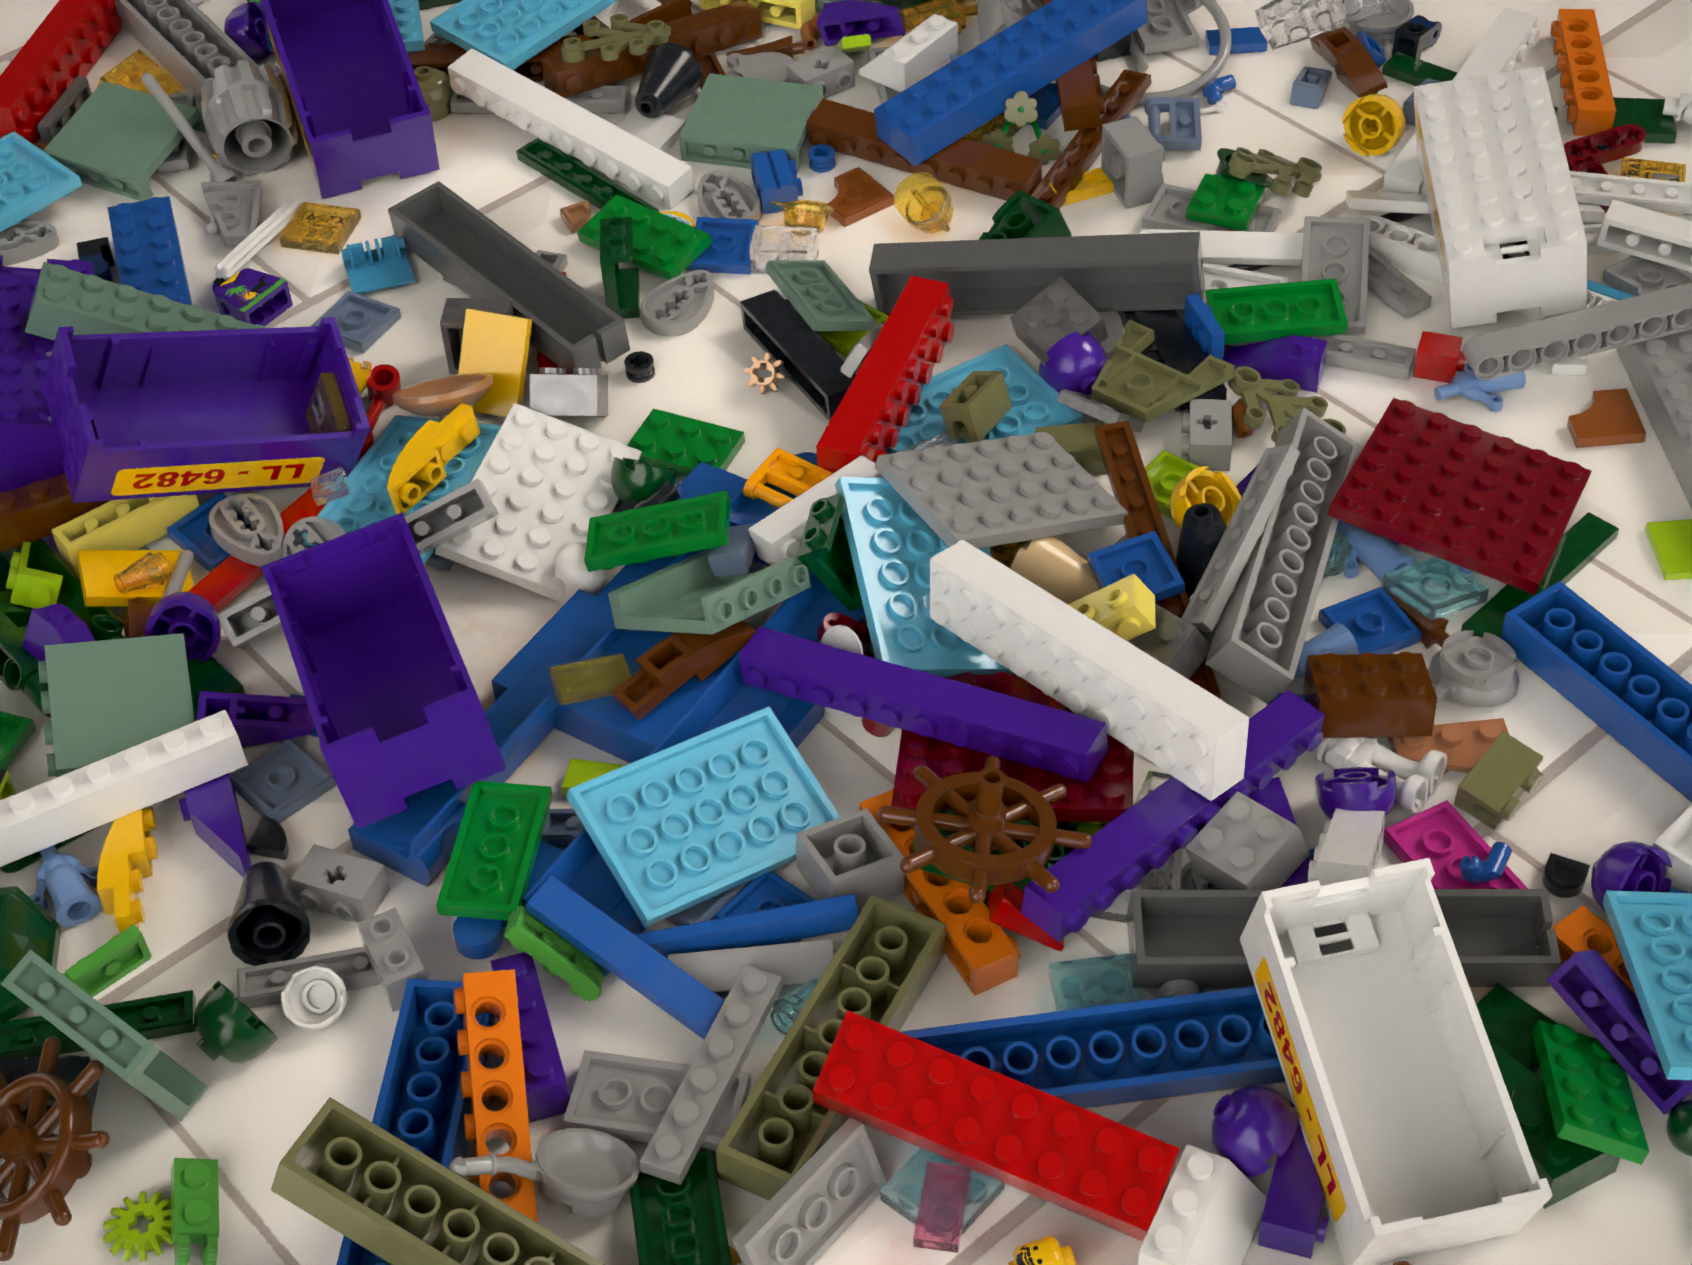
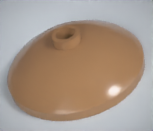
[392,373,494,421]

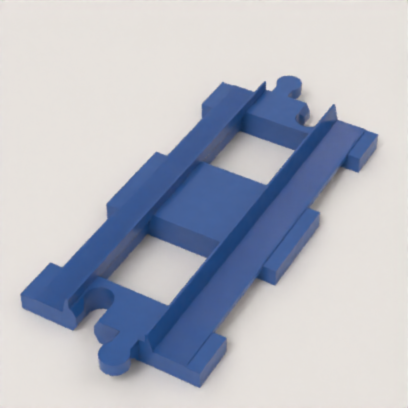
[348,452,866,978]

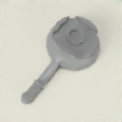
[1330,0,1414,45]
[1428,630,1519,707]
[448,1128,640,1216]

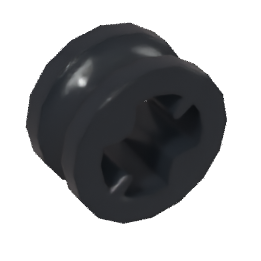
[624,351,655,383]

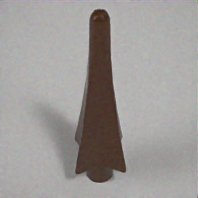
[726,35,805,59]
[1383,587,1450,649]
[121,598,153,638]

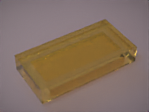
[549,653,631,705]

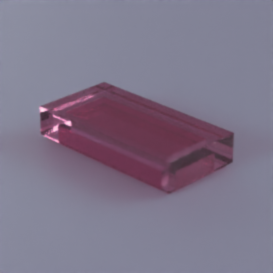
[913,1161,972,1253]

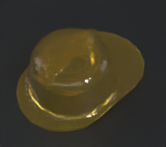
[894,172,953,233]
[769,200,835,240]

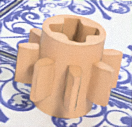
[744,353,787,395]

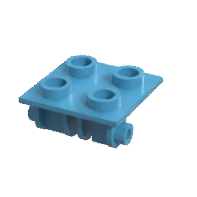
[341,234,415,294]

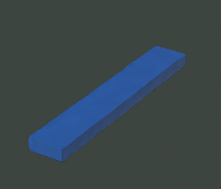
[525,875,725,1040]
[634,894,860,959]

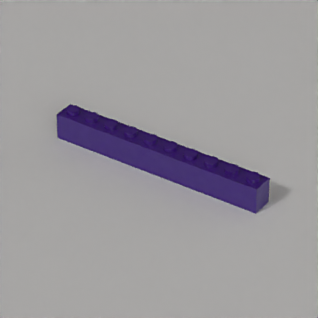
[738,627,1108,783]
[1021,690,1325,942]

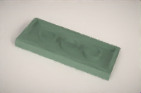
[765,260,875,331]

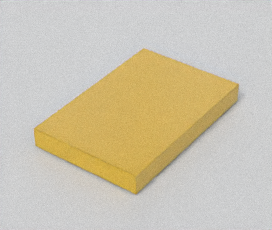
[458,309,532,417]
[77,550,194,607]

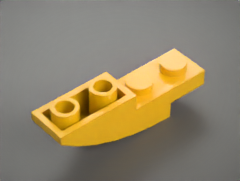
[387,403,480,515]
[97,807,158,933]

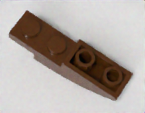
[1309,26,1388,98]
[612,620,756,721]

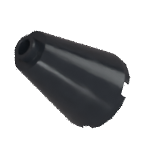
[635,42,703,118]
[1176,503,1227,599]
[227,861,310,966]

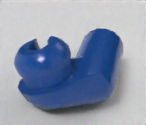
[1202,74,1236,105]
[1459,842,1512,884]

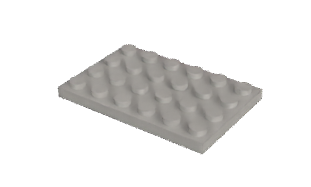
[874,432,1128,549]

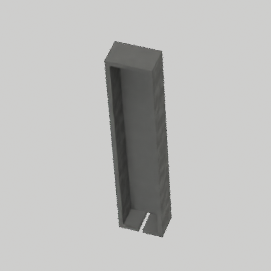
[388,181,630,375]
[869,232,1205,316]
[1127,889,1561,988]

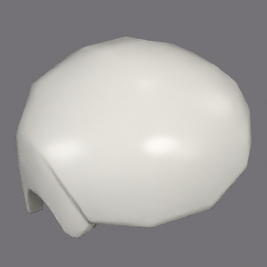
[555,542,608,597]
[280,966,348,1030]

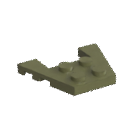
[1092,320,1235,423]

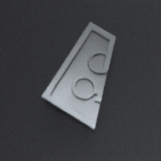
[201,180,263,247]

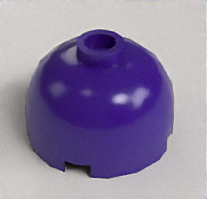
[224,1,273,61]
[1039,331,1107,395]
[145,592,221,663]
[1315,767,1397,820]
[1591,841,1672,913]
[1212,1086,1299,1178]

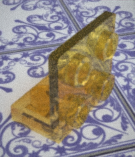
[97,49,182,95]

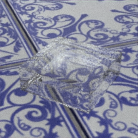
[310,467,350,506]

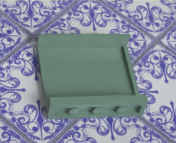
[679,73,824,173]
[43,81,206,201]
[608,549,811,635]
[38,633,195,777]
[1,950,208,1121]

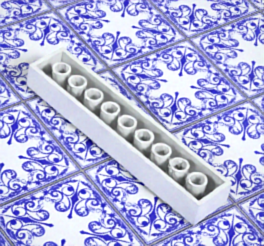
[930,540,1249,801]

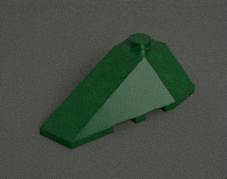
[979,190,1072,240]

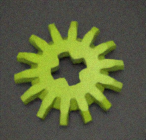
[103,1191,174,1262]

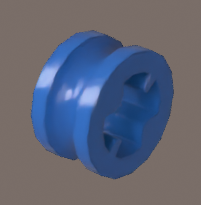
[808,144,836,173]

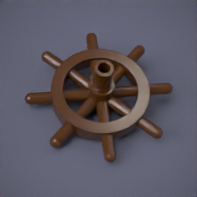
[878,756,1093,904]
[0,1036,110,1262]

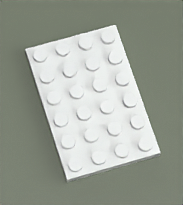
[435,403,642,604]

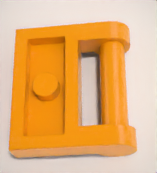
[743,448,833,508]

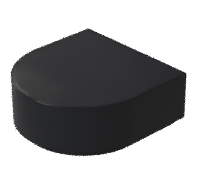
[1542,853,1590,898]

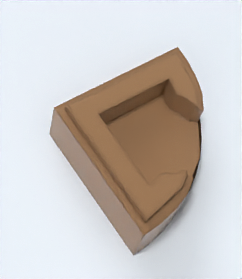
[560,200,591,234]

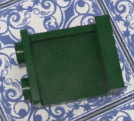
[600,217,640,319]
[797,493,863,611]

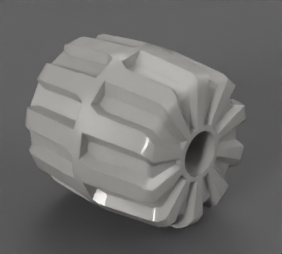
[201,60,298,176]

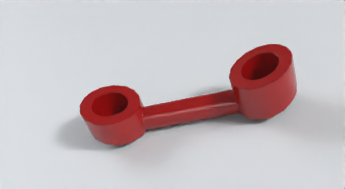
[359,364,401,457]

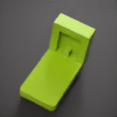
[5,541,63,609]

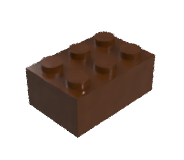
[1303,652,1437,738]

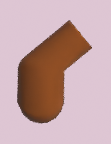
[800,14,821,50]
[1232,398,1253,438]

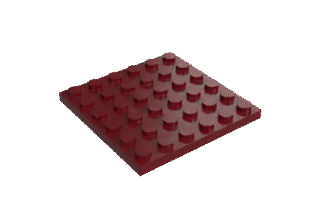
[1327,397,1592,595]
[891,672,1134,822]

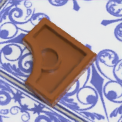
[827,167,895,227]
[1567,388,1646,448]

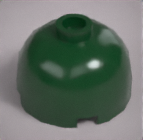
[611,456,682,503]
[194,980,278,1063]

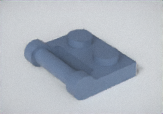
[1144,97,1202,151]

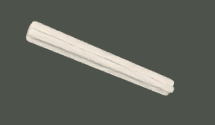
[214,198,302,280]

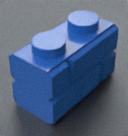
[750,149,803,214]

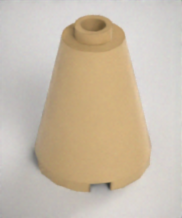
[1010,536,1102,604]

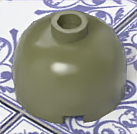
[414,66,454,121]

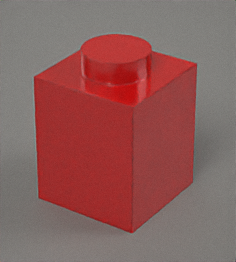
[1413,331,1466,383]

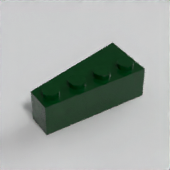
[1489,1040,1620,1209]

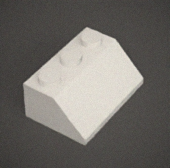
[859,14,958,92]
[1138,1144,1267,1265]

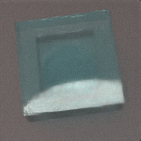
[1322,536,1353,579]

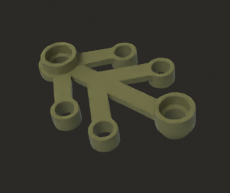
[561,14,671,63]
[1228,147,1322,198]
[1228,366,1346,444]

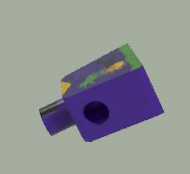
[212,268,293,326]

